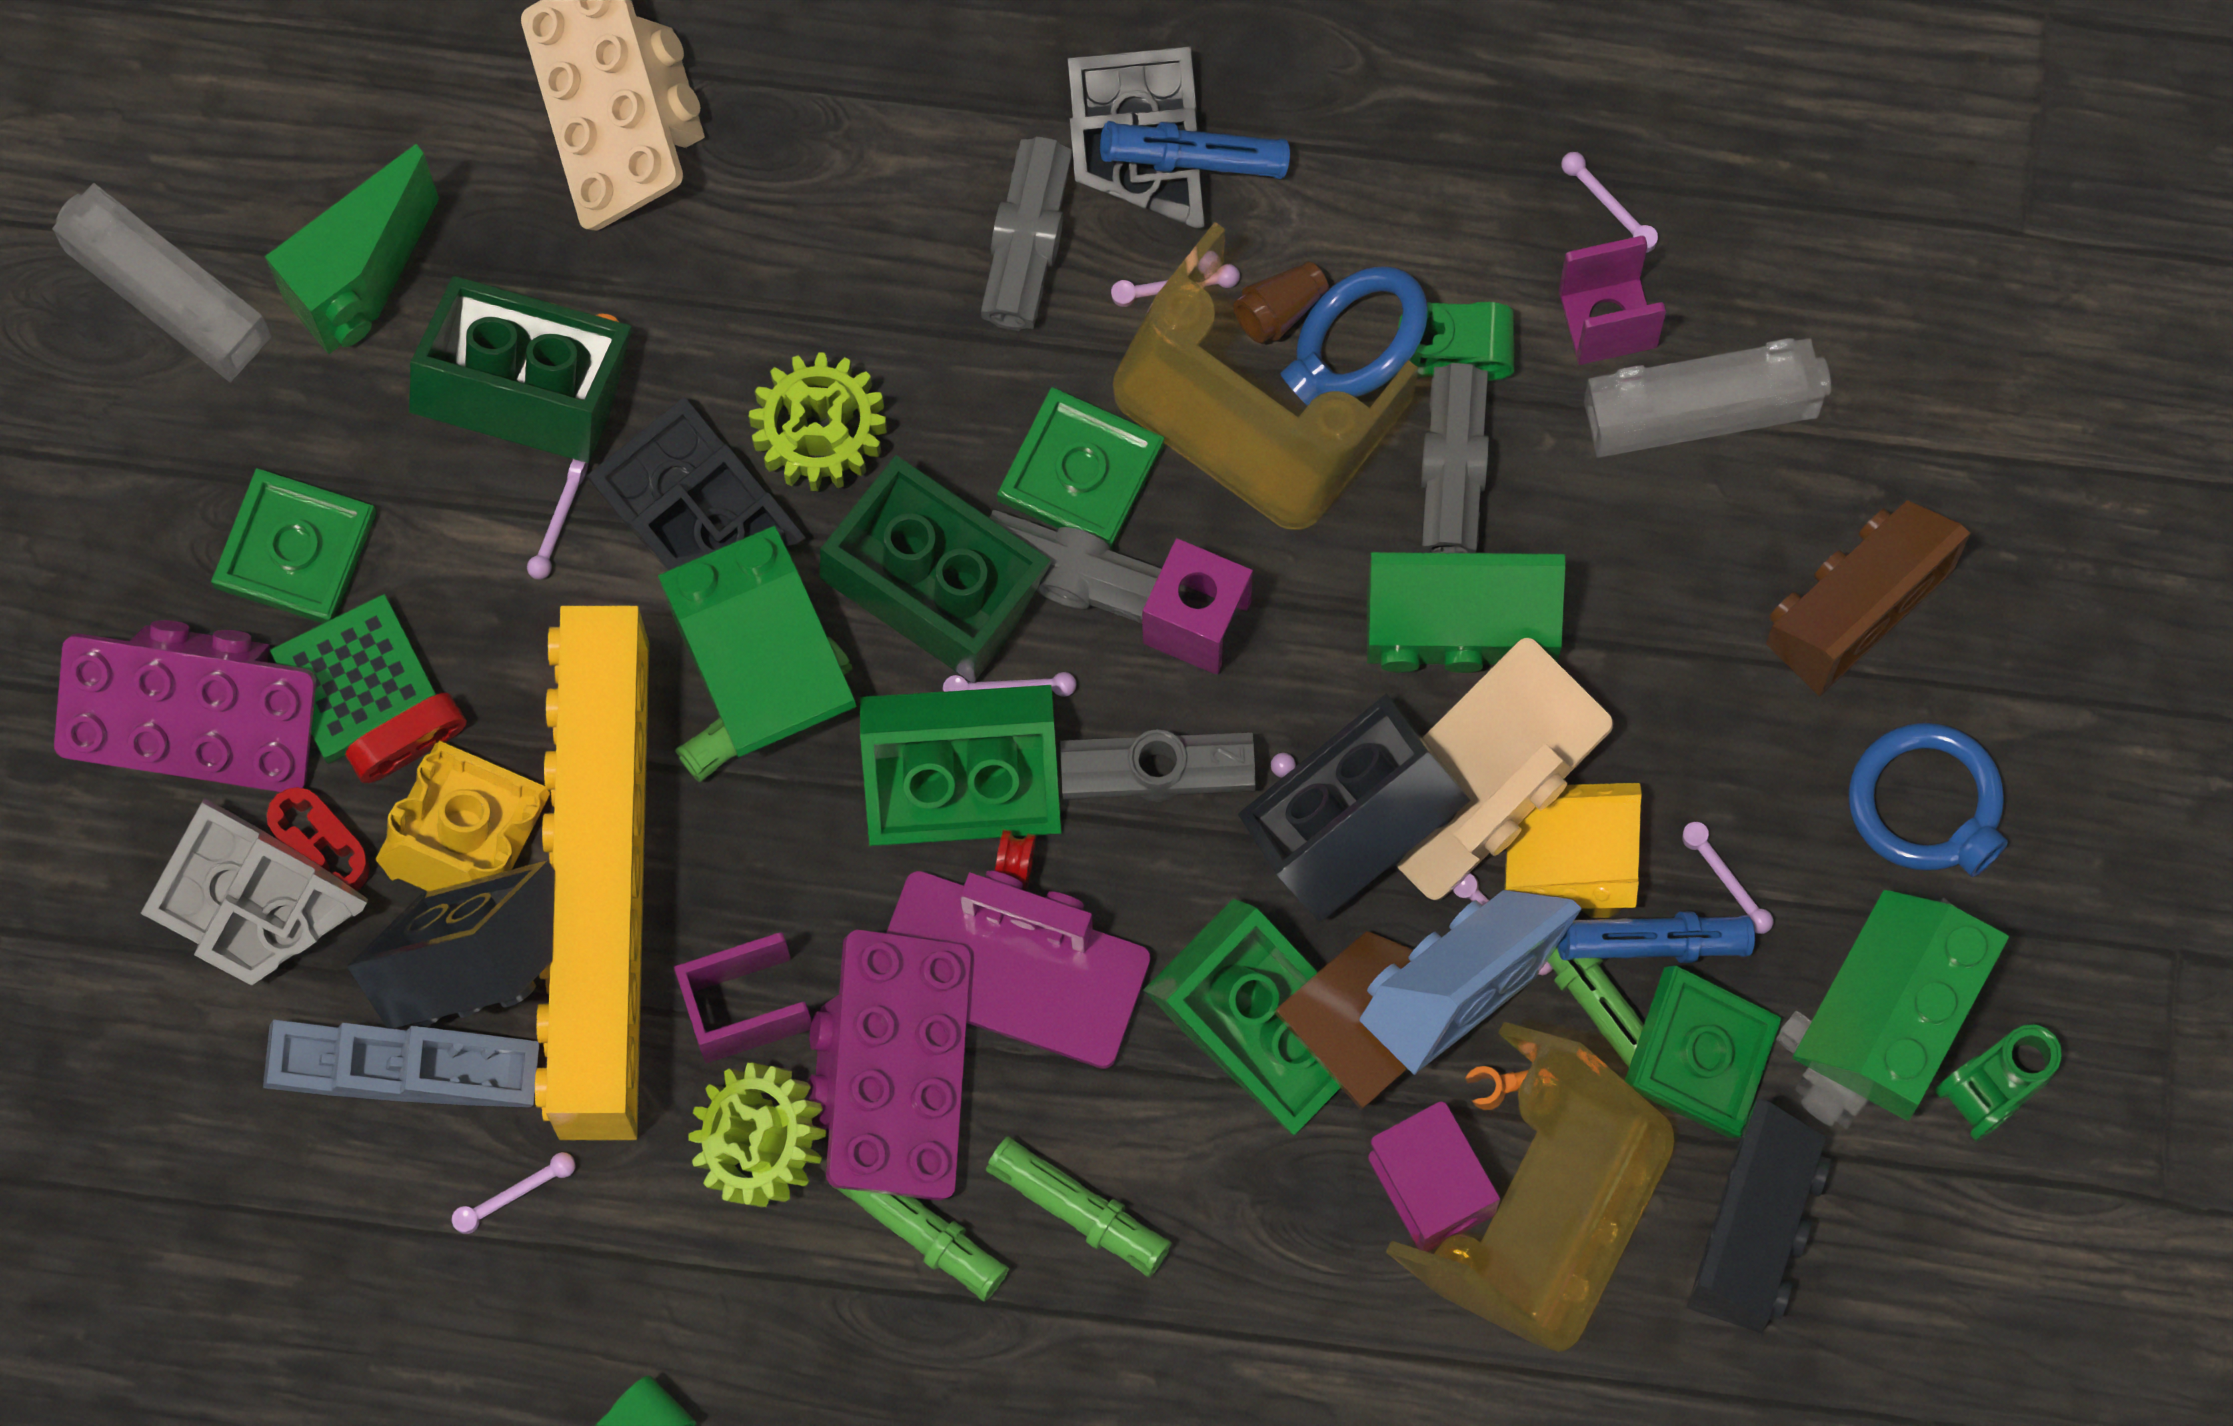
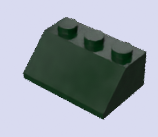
[409,276,632,463]
[819,455,1051,683]

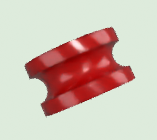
[995,829,1036,891]

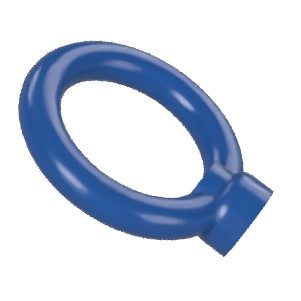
[1280,267,1428,410]
[1849,723,2008,877]

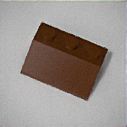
[1766,500,1970,697]

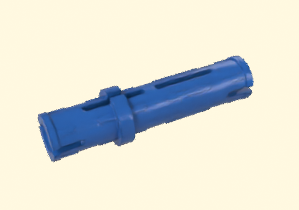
[1100,121,1290,179]
[1557,911,1755,963]

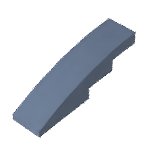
[263,1020,539,1107]

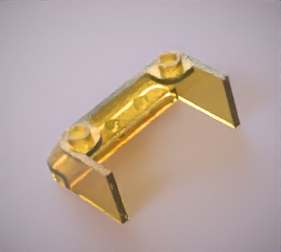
[1113,222,1418,530]
[1386,1022,1674,1352]

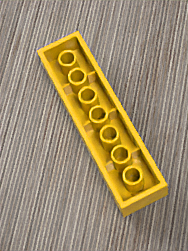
[535,606,649,1140]

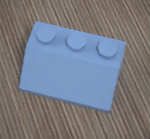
[1359,890,1582,1075]

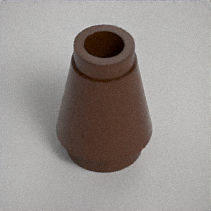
[1233,261,1329,343]

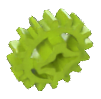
[749,352,887,491]
[689,1063,826,1207]

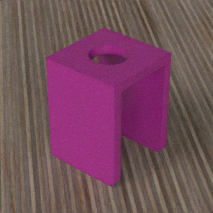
[1559,236,1666,365]
[1142,538,1253,674]
[674,932,812,1064]
[1368,1101,1500,1255]

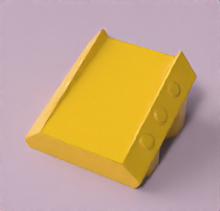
[376,741,550,892]
[1504,783,1642,918]

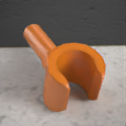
[1466,1063,1558,1110]

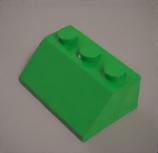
[1367,552,1565,673]
[860,685,1061,846]
[1792,890,2009,1121]

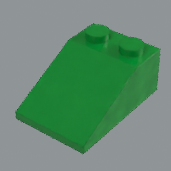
[265,144,439,355]
[658,526,857,757]
[1144,899,1341,1135]

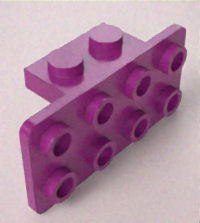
[54,620,316,792]
[886,871,1150,1069]
[805,930,971,1201]

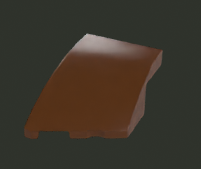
[1274,931,1413,1110]

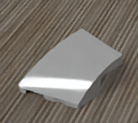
[141,798,368,985]

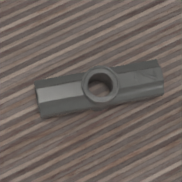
[981,136,1073,331]
[1421,363,1489,553]
[989,510,1162,624]
[1060,729,1255,802]

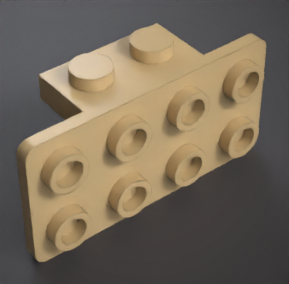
[521,0,705,231]
[1396,638,1613,901]

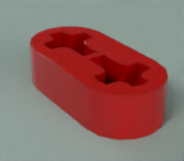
[345,693,467,783]
[267,787,370,891]

